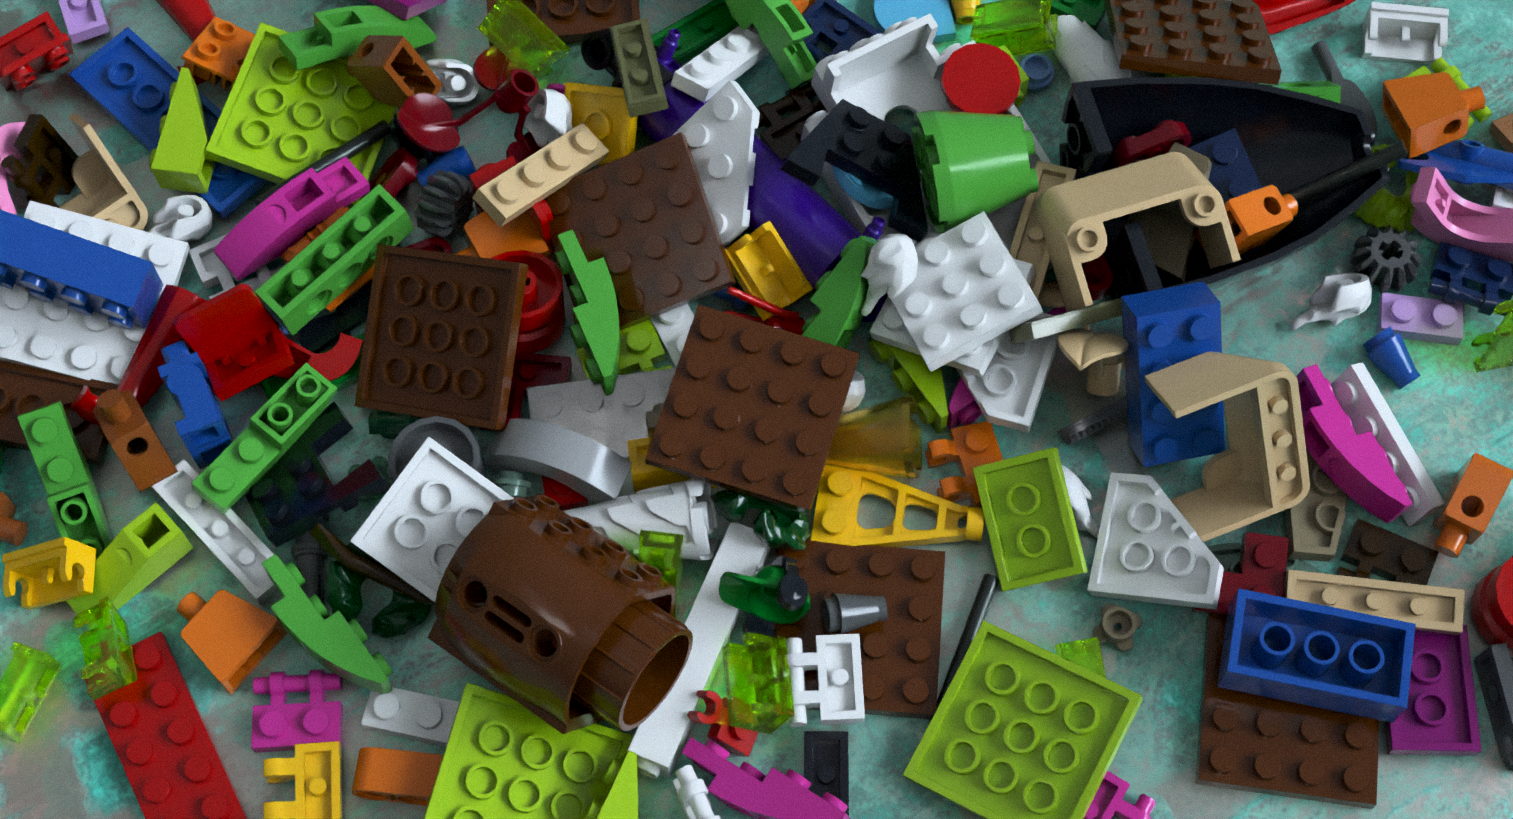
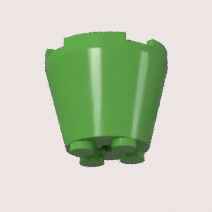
[912,110,1039,234]

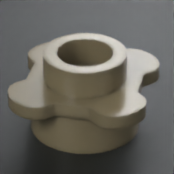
[1093,603,1142,652]

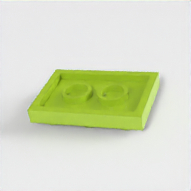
[973,447,1088,592]

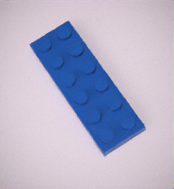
[69,27,269,220]

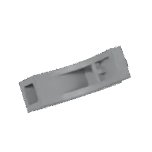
[485,418,631,502]

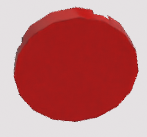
[940,43,1021,114]

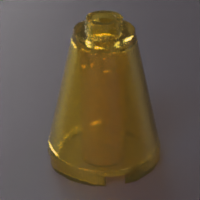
[825,395,922,479]

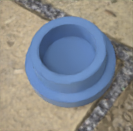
[1018,53,1055,91]

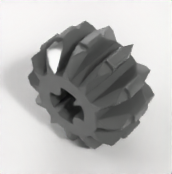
[414,170,474,240]
[1350,224,1422,294]

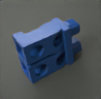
[157,341,234,469]

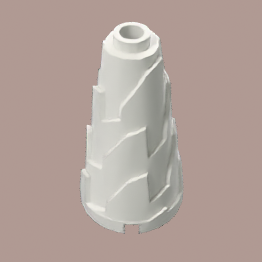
[1047,15,1151,84]
[564,478,718,561]

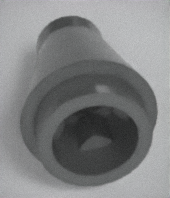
[821,593,888,634]

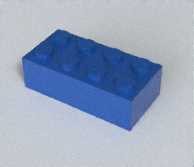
[0,209,163,330]
[1121,281,1225,467]
[1217,588,1416,723]

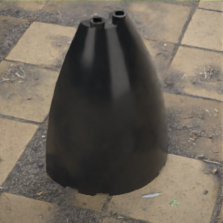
[1060,77,1391,301]

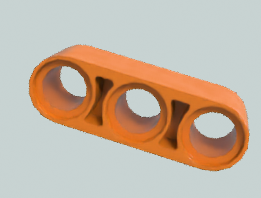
[352,747,443,806]

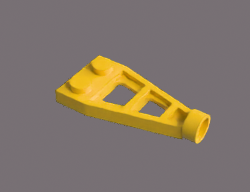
[811,464,984,548]

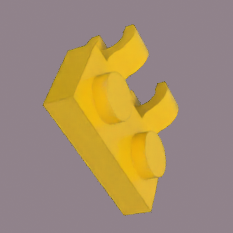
[263,741,343,819]

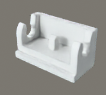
[1362,2,1449,65]

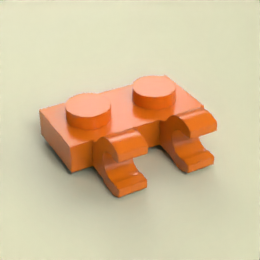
[925,421,1003,508]

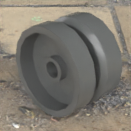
[388,416,487,483]

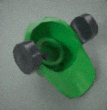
[719,556,810,646]

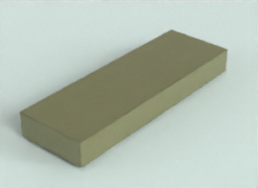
[609,18,669,118]
[1009,298,1122,344]

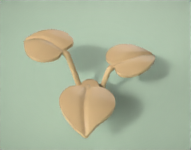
[1039,281,1128,396]

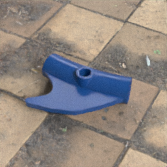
[1397,139,1513,190]

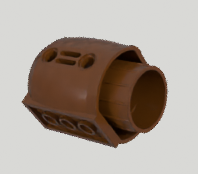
[427,494,693,734]

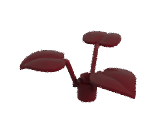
[396,40,548,164]

